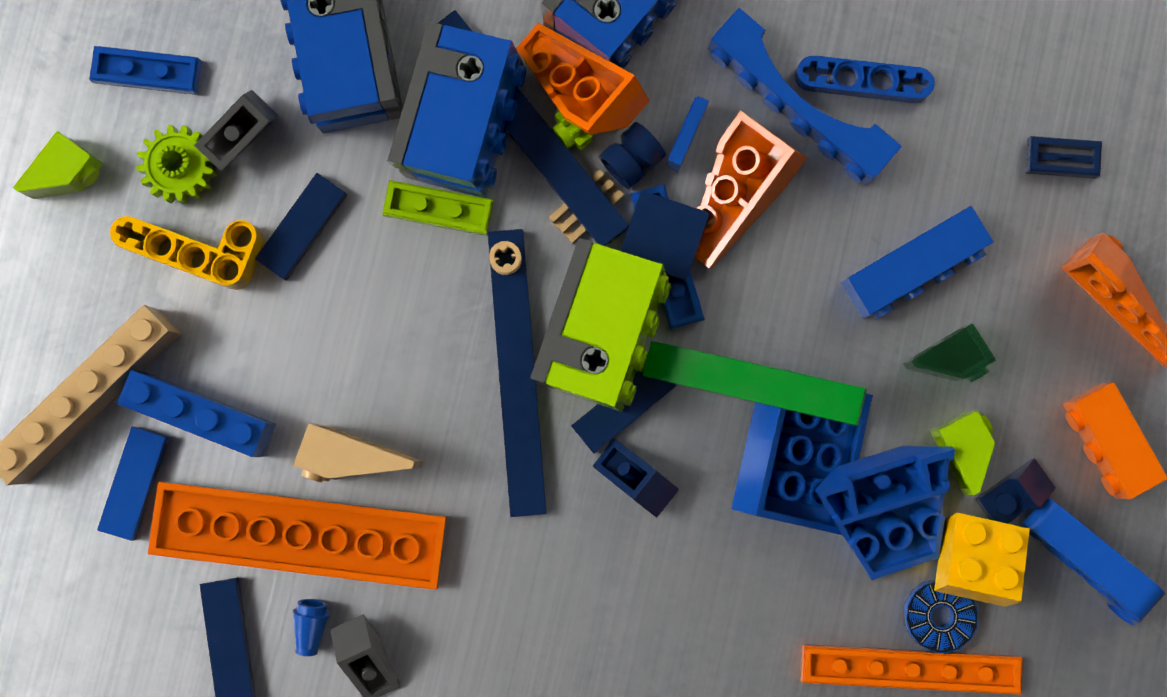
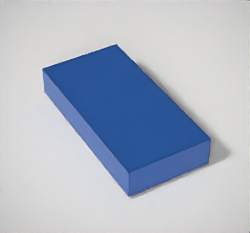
[666,96,709,173]

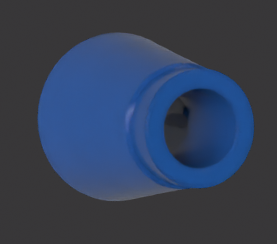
[293,599,330,656]

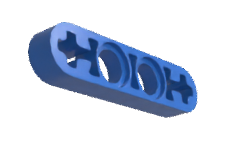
[795,56,935,103]

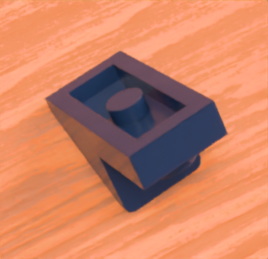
[975,458,1056,524]

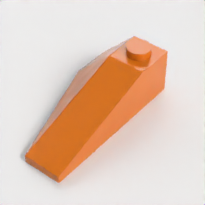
[516,23,650,135]
[1061,232,1167,367]

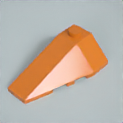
[695,110,807,269]

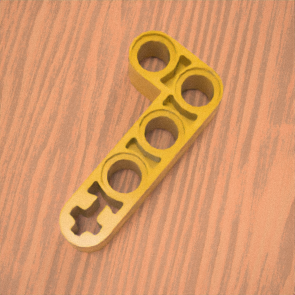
[110,216,265,290]

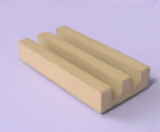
[548,169,624,244]

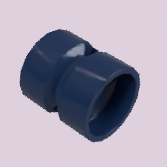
[599,122,666,190]

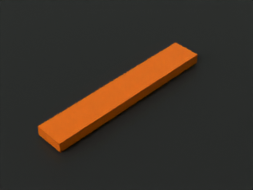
[801,644,1023,695]

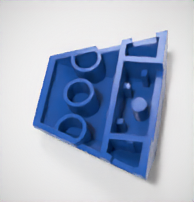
[815,446,955,580]

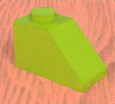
[12,131,104,199]
[930,410,995,496]

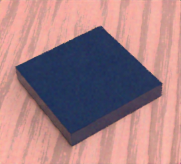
[621,190,710,282]

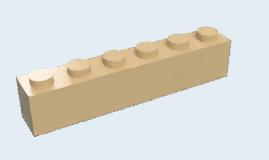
[0,305,182,485]

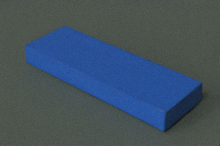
[89,46,202,95]
[97,426,169,541]

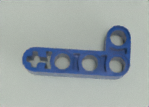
[1021,498,1165,626]

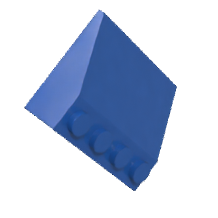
[731,370,873,535]

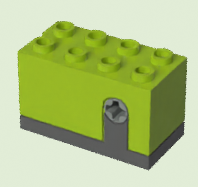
[530,238,671,412]

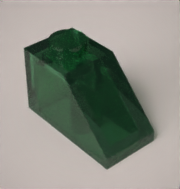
[903,323,996,382]

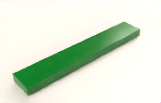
[642,341,867,426]

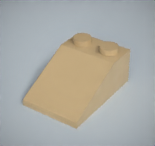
[293,423,423,483]

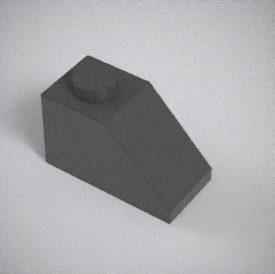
[194,90,278,171]
[330,614,400,697]

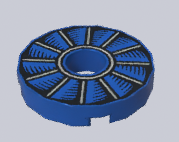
[904,580,978,653]

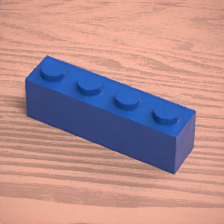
[841,206,994,319]
[117,370,276,457]

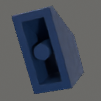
[592,438,679,518]

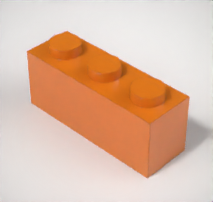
[1063,382,1167,500]

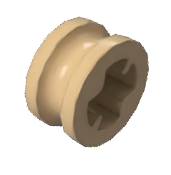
[489,241,522,275]

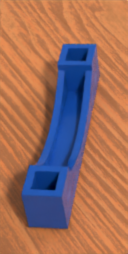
[708,8,902,185]

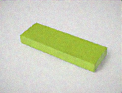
[382,180,494,236]

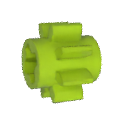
[552,111,593,150]

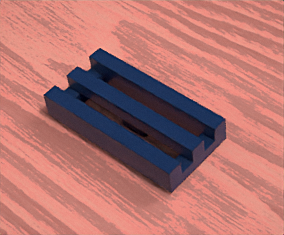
[1025,136,1102,179]

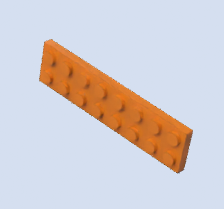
[147,481,447,590]

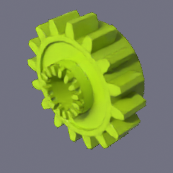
[136,124,218,204]

